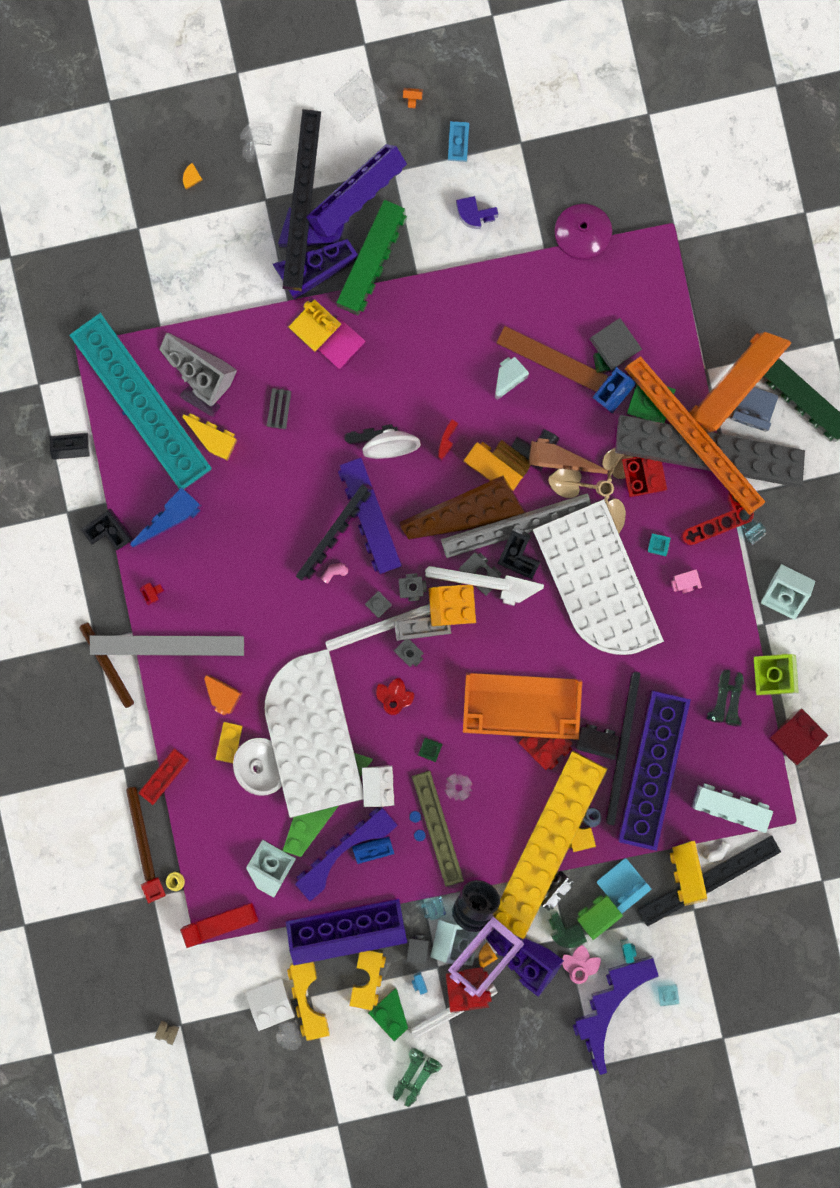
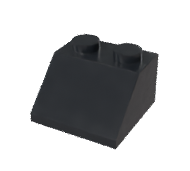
[575,724,619,760]

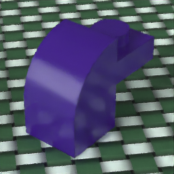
[456,196,499,229]

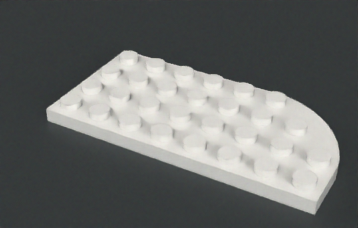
[533,499,664,655]
[265,649,363,818]

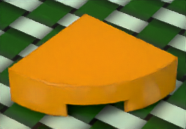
[183,163,202,190]
[479,942,498,968]

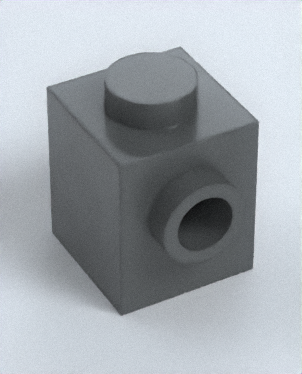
[394,639,424,667]

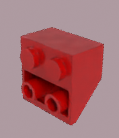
[622,457,667,497]

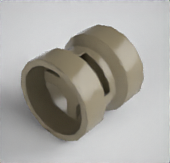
[154,1021,180,1045]

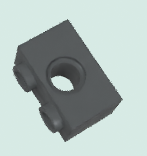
[459,553,502,596]

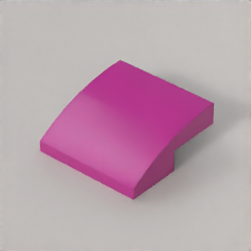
[317,317,366,370]

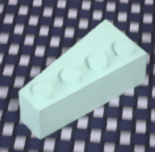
[691,783,773,833]

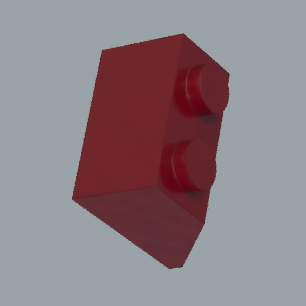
[769,708,829,766]

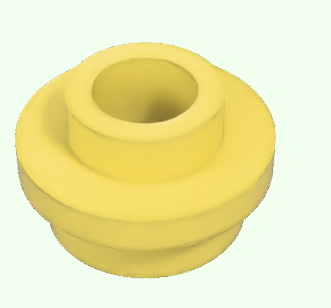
[166,872,185,891]

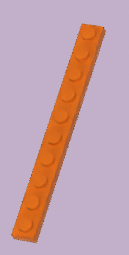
[625,356,765,515]

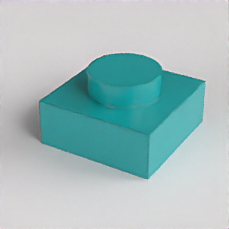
[647,533,671,557]

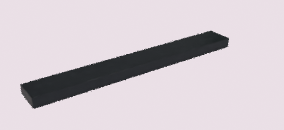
[606,672,641,825]
[638,835,781,927]

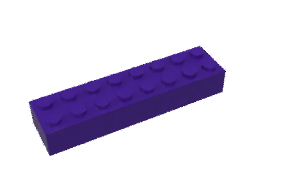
[617,691,691,851]

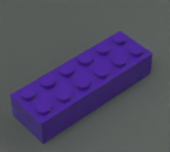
[286,899,407,966]

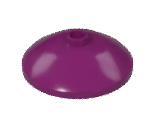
[555,204,612,259]

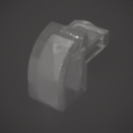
[240,122,273,163]

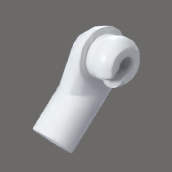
[703,841,731,862]

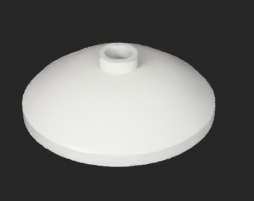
[363,429,421,459]
[233,738,282,796]

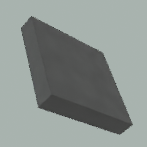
[590,318,642,370]

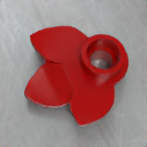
[376,678,414,715]

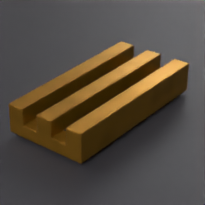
[493,440,530,476]

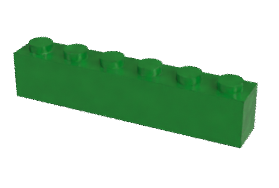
[337,200,407,316]

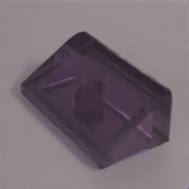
[180,386,220,418]

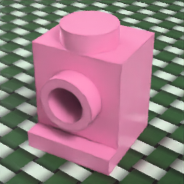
[671,569,702,593]

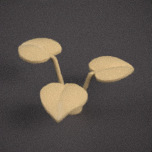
[548,448,634,534]

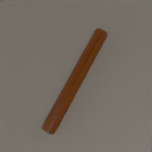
[79,622,134,708]
[126,787,155,881]

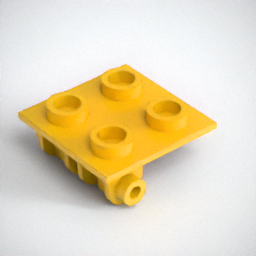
[289,299,341,352]

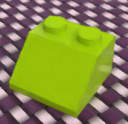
[754,654,799,695]

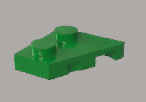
[368,987,408,1042]

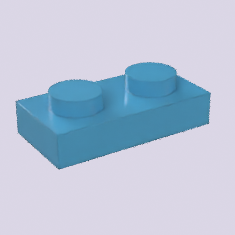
[448,121,469,162]

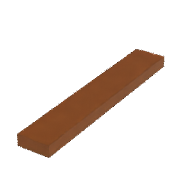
[496,326,608,392]

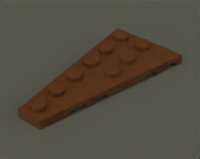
[399,475,526,540]

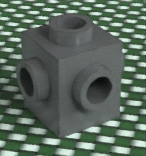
[399,573,427,601]

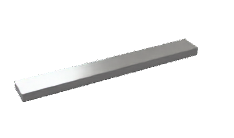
[441,493,591,558]
[90,636,244,656]

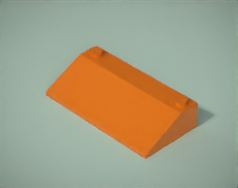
[689,332,791,433]
[463,673,582,740]

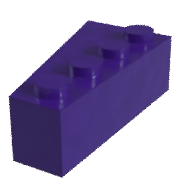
[273,239,358,299]

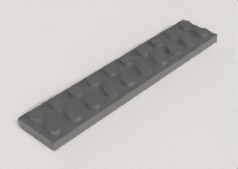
[615,415,805,488]

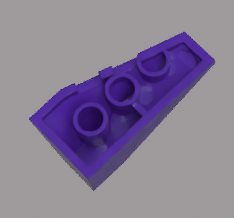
[486,929,564,997]

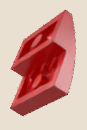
[438,419,458,462]

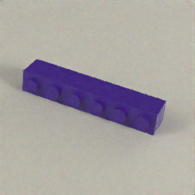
[306,144,407,237]
[338,458,402,574]

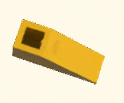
[183,413,237,461]

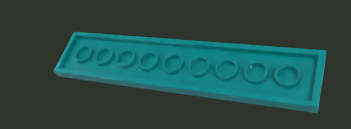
[69,313,212,489]

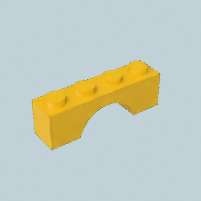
[287,962,330,1041]

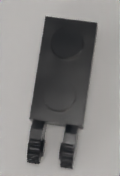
[344,424,398,444]

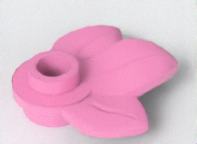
[562,945,601,984]

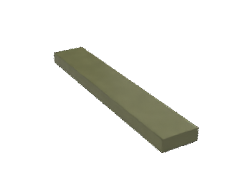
[412,771,464,887]

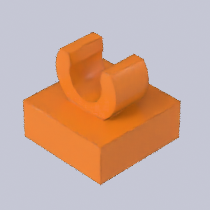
[403,88,423,108]

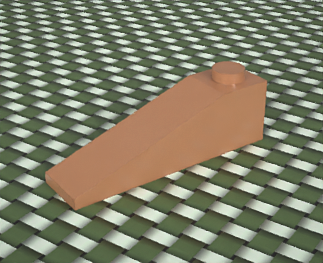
[529,438,608,474]

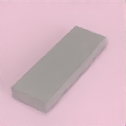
[394,617,451,641]

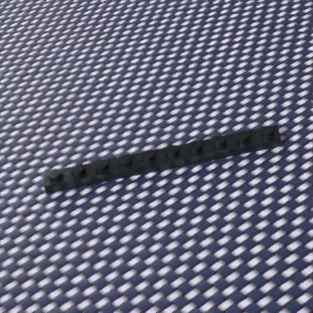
[282,109,321,291]

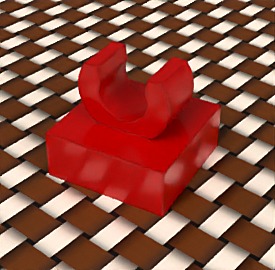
[140,583,164,606]

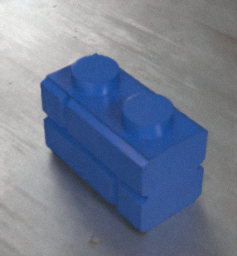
[592,367,636,414]

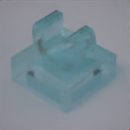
[742,519,767,545]
[421,896,446,920]
[657,984,679,1006]

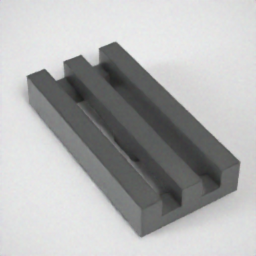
[267,388,292,429]

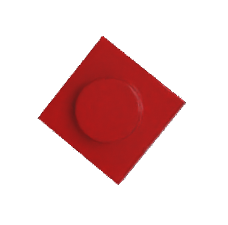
[140,877,166,904]

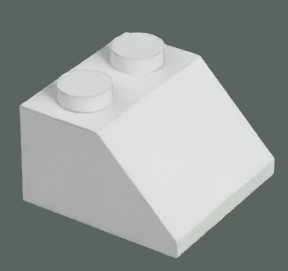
[500,575,544,606]
[362,765,394,807]
[246,978,296,1031]

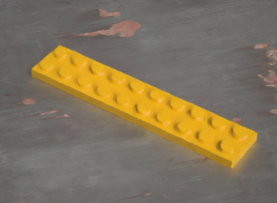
[493,751,608,939]

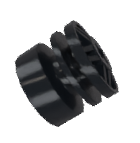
[452,880,500,932]

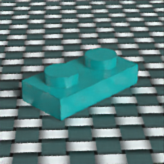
[620,939,637,964]

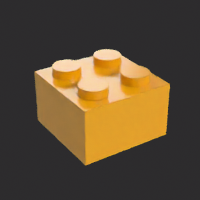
[428,585,476,626]

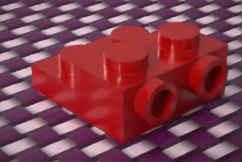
[518,736,573,770]
[446,967,492,1013]

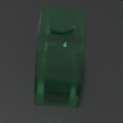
[549,911,587,948]

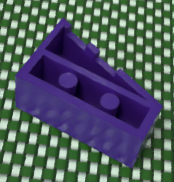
[278,207,345,247]

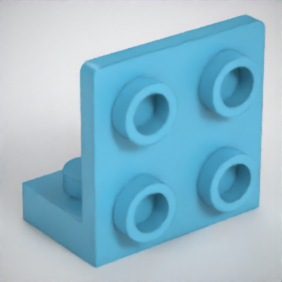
[597,858,652,913]

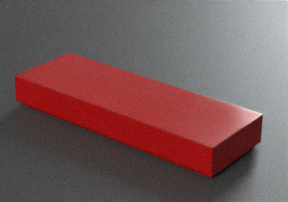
[138,748,189,805]

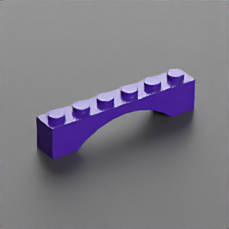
[295,807,398,901]

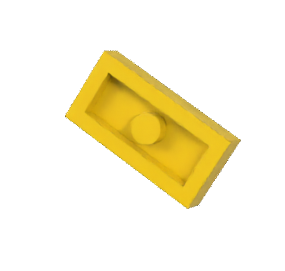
[215,722,243,763]

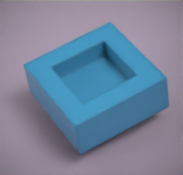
[412,972,428,995]

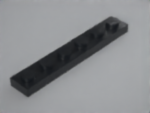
[296,483,373,581]

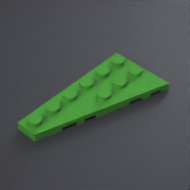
[283,753,373,857]

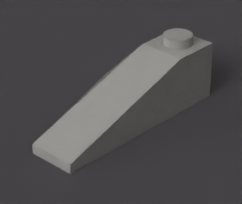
[160,333,237,406]

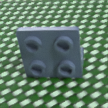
[730,387,778,432]

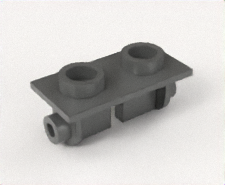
[541,871,574,911]

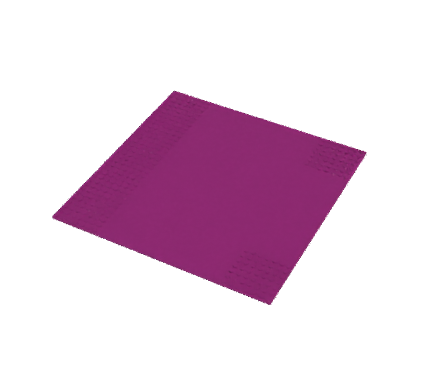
[75,223,797,945]

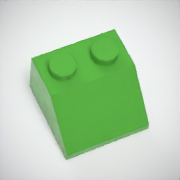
[576,894,623,940]

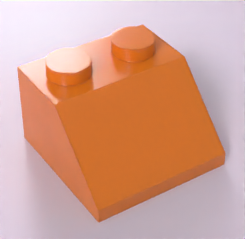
[204,675,243,715]

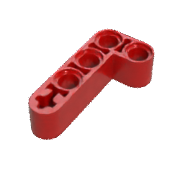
[681,492,754,546]
[180,903,259,948]

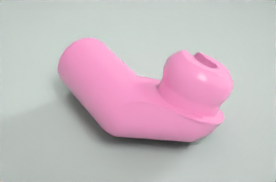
[320,563,348,584]

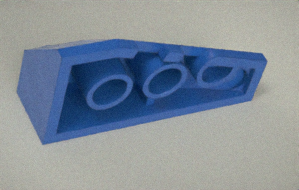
[130,487,202,548]

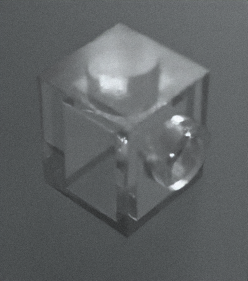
[276,1020,302,1051]

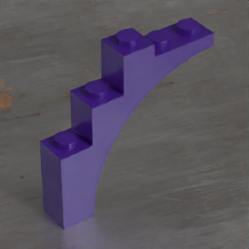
[573,956,659,1075]

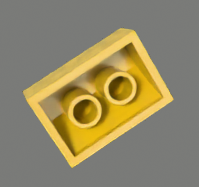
[670,841,707,906]

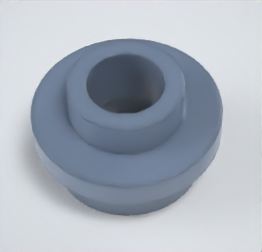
[583,808,601,827]

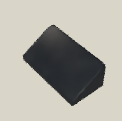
[50,433,90,460]

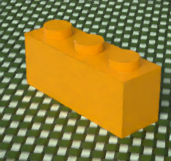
[463,442,523,491]

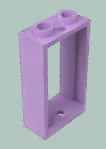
[448,917,524,997]

